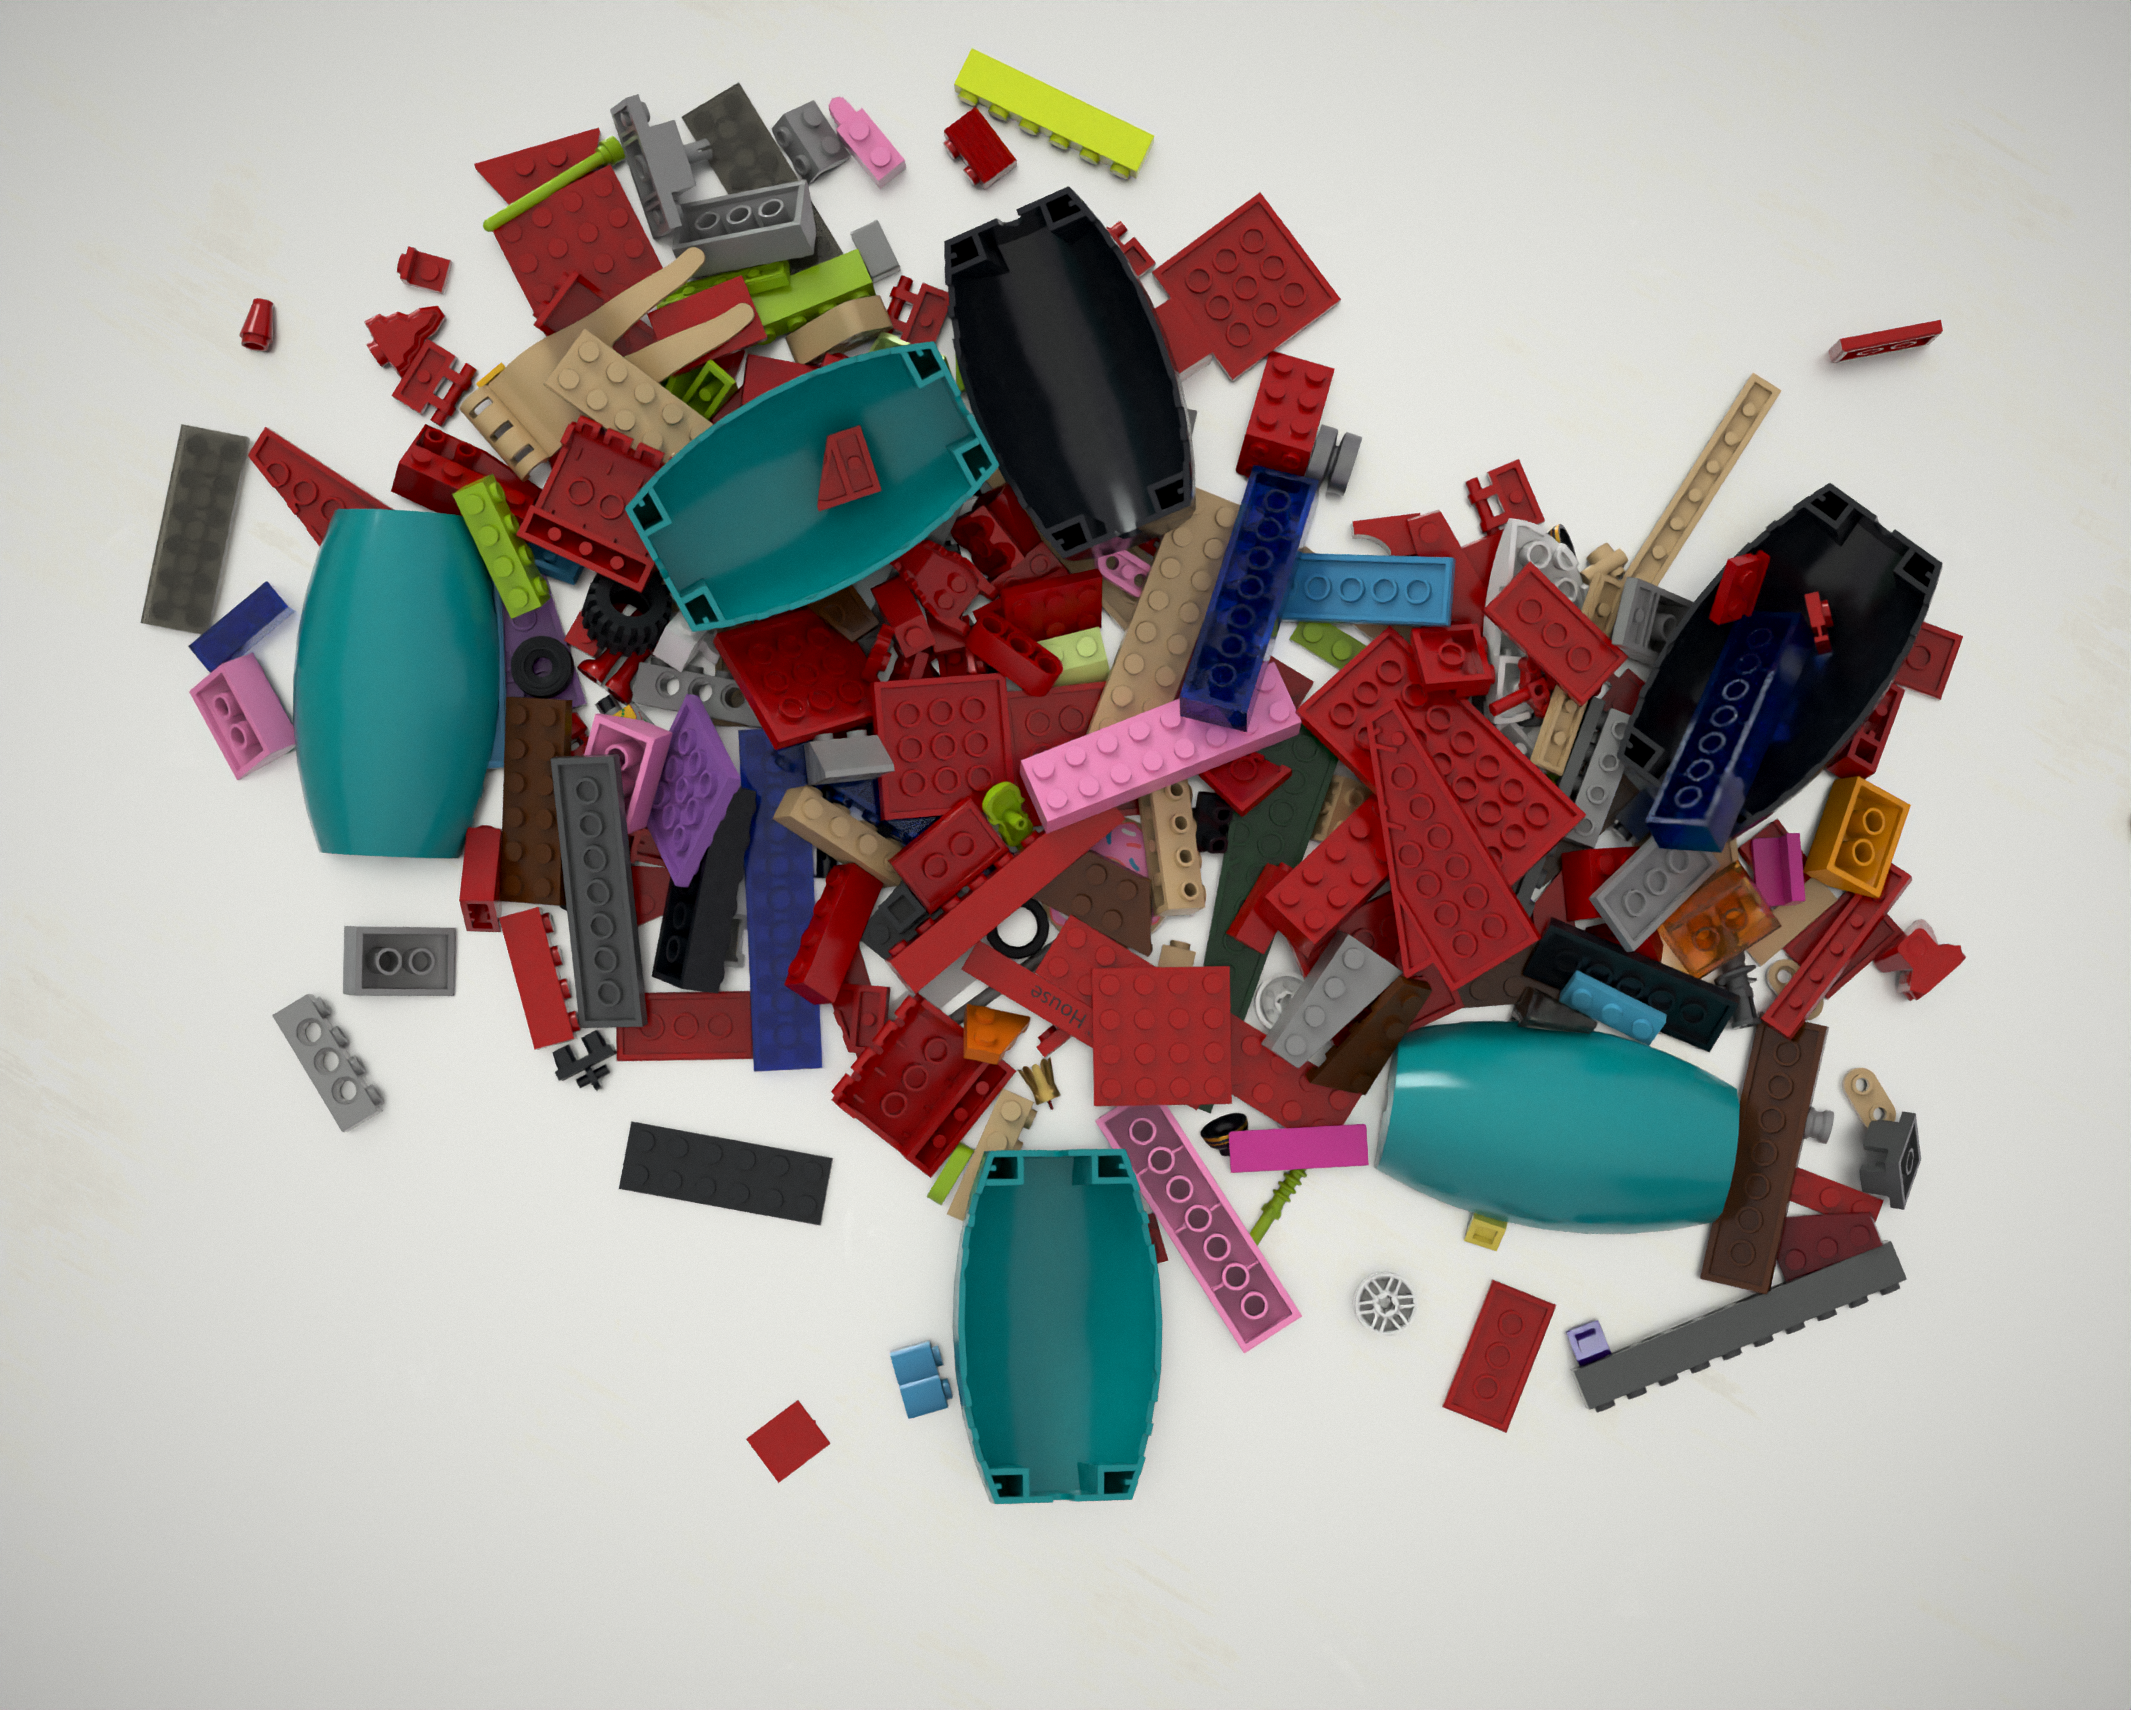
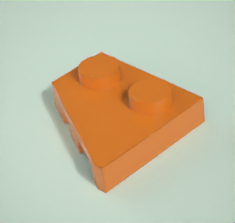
[964,1004,1030,1065]

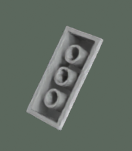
[672,179,816,278]

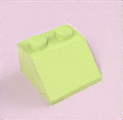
[1037,627,1110,687]

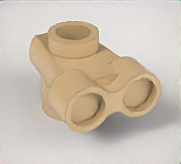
[1580,543,1628,587]

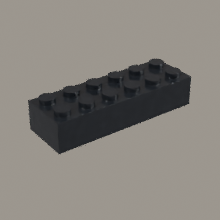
[652,786,757,993]

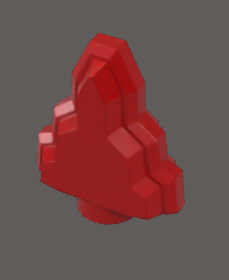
[364,306,445,378]

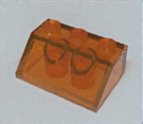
[1657,859,1782,979]

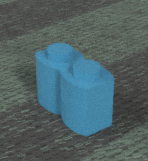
[890,1340,953,1419]

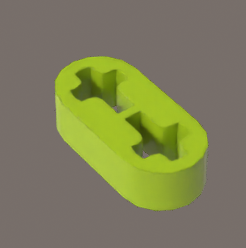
[927,1141,975,1205]

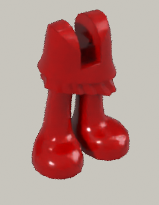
[577,609,670,706]

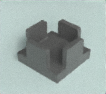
[1859,1111,1921,1210]

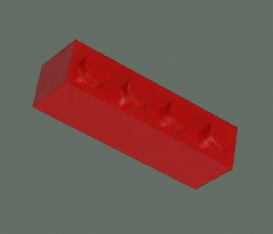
[784,863,884,1005]
[499,907,581,1050]

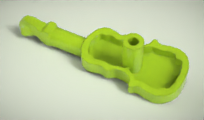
[982,782,1033,850]

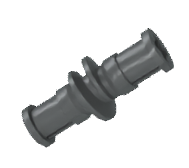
[1709,923,1762,1030]

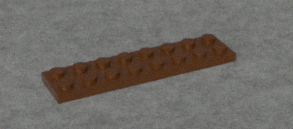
[1700,1012,1829,1295]

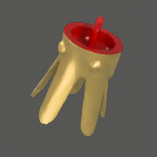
[1017,1057,1061,1110]

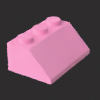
[189,653,295,780]
[584,713,673,834]

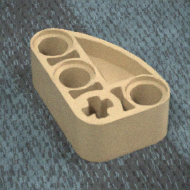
[785,295,893,366]

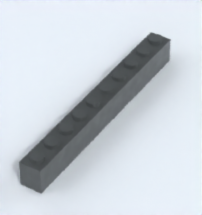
[1570,1240,1907,1412]

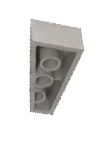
[1261,930,1404,1069]

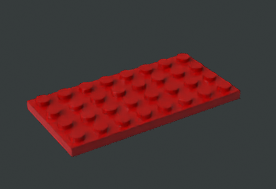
[1295,626,1586,887]

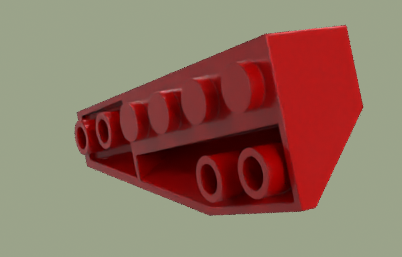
[391,424,542,544]

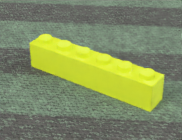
[954,48,1154,179]

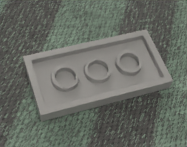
[1588,812,1721,952]

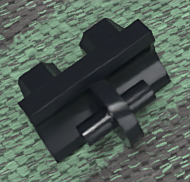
[1192,791,1234,854]
[552,1030,617,1091]

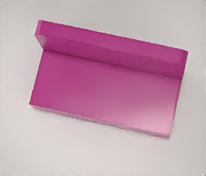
[1751,833,1806,907]

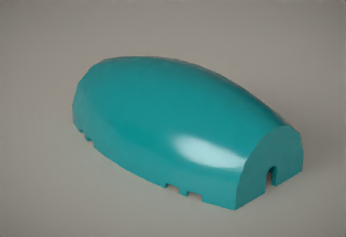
[625,342,1000,632]
[293,509,500,859]
[1374,1020,1740,1234]
[952,1149,1162,1504]

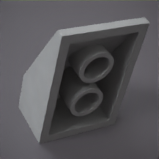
[804,730,895,786]
[343,926,455,996]

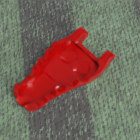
[889,540,1000,638]

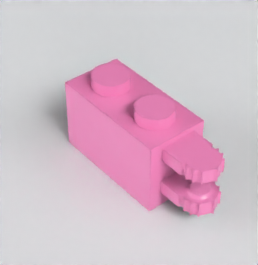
[828,96,906,189]

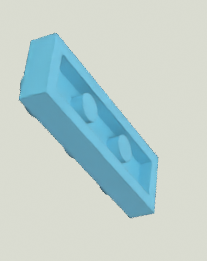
[1559,970,1667,1046]

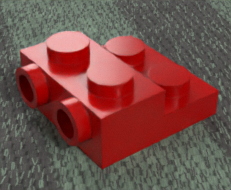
[1409,623,1495,697]

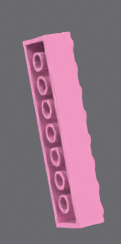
[1020,662,1302,834]
[1095,1105,1302,1353]

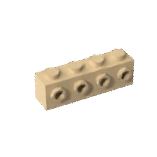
[1138,779,1206,917]
[772,785,904,888]
[947,1088,1037,1221]

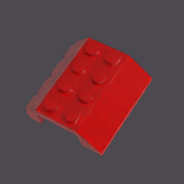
[516,415,672,593]
[831,992,1016,1178]

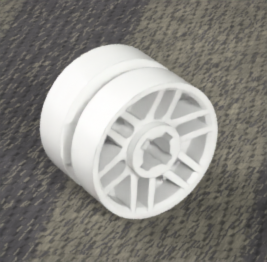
[1254,972,1304,1031]
[1353,1271,1418,1336]

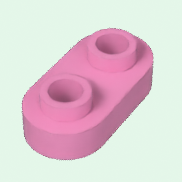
[1094,550,1151,597]

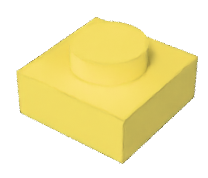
[1464,1213,1508,1251]

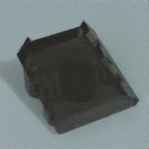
[1510,985,1598,1034]

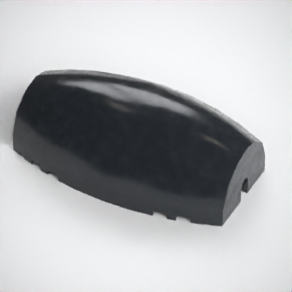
[944,186,1196,561]
[1617,483,1943,843]

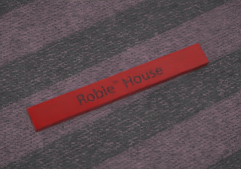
[961,941,1200,1111]

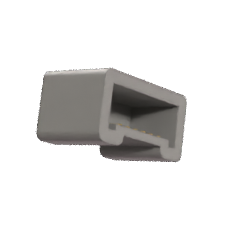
[850,220,901,283]
[724,914,750,968]

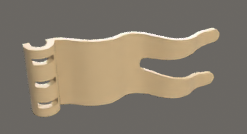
[459,247,755,482]

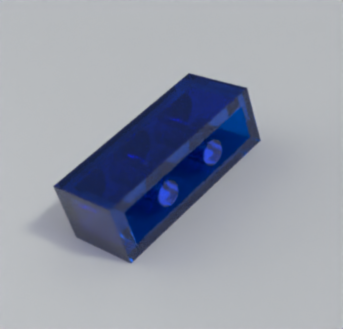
[188,581,295,673]

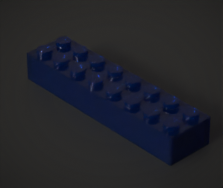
[1179,465,1319,732]
[1645,611,1815,853]

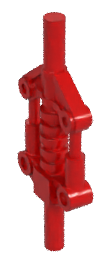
[1488,656,1602,719]

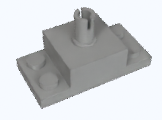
[610,94,713,239]
[1611,577,1694,666]

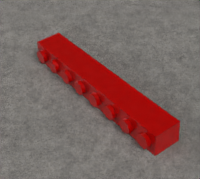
[885,807,1126,994]

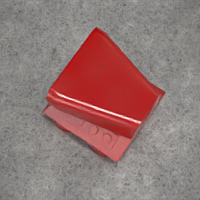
[950,482,1042,578]
[1872,919,1966,1001]

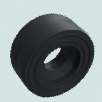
[511,636,574,699]

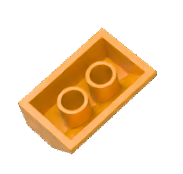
[1803,776,1911,898]

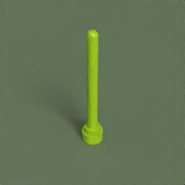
[483,135,626,232]

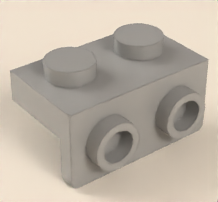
[772,100,850,184]

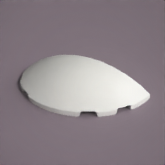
[1483,518,1589,724]

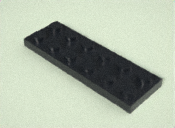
[1523,917,1740,1052]
[619,1121,833,1225]

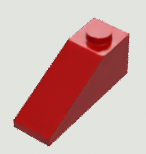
[1826,683,1905,779]

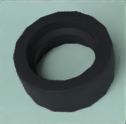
[986,898,1049,959]

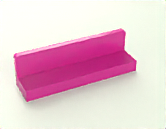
[1229,1124,1369,1173]

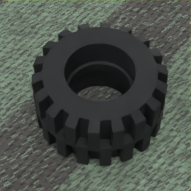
[581,573,673,657]

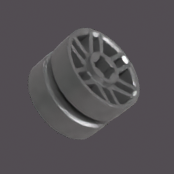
[1303,424,1362,496]

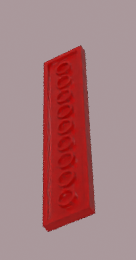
[1034,914,1362,1128]

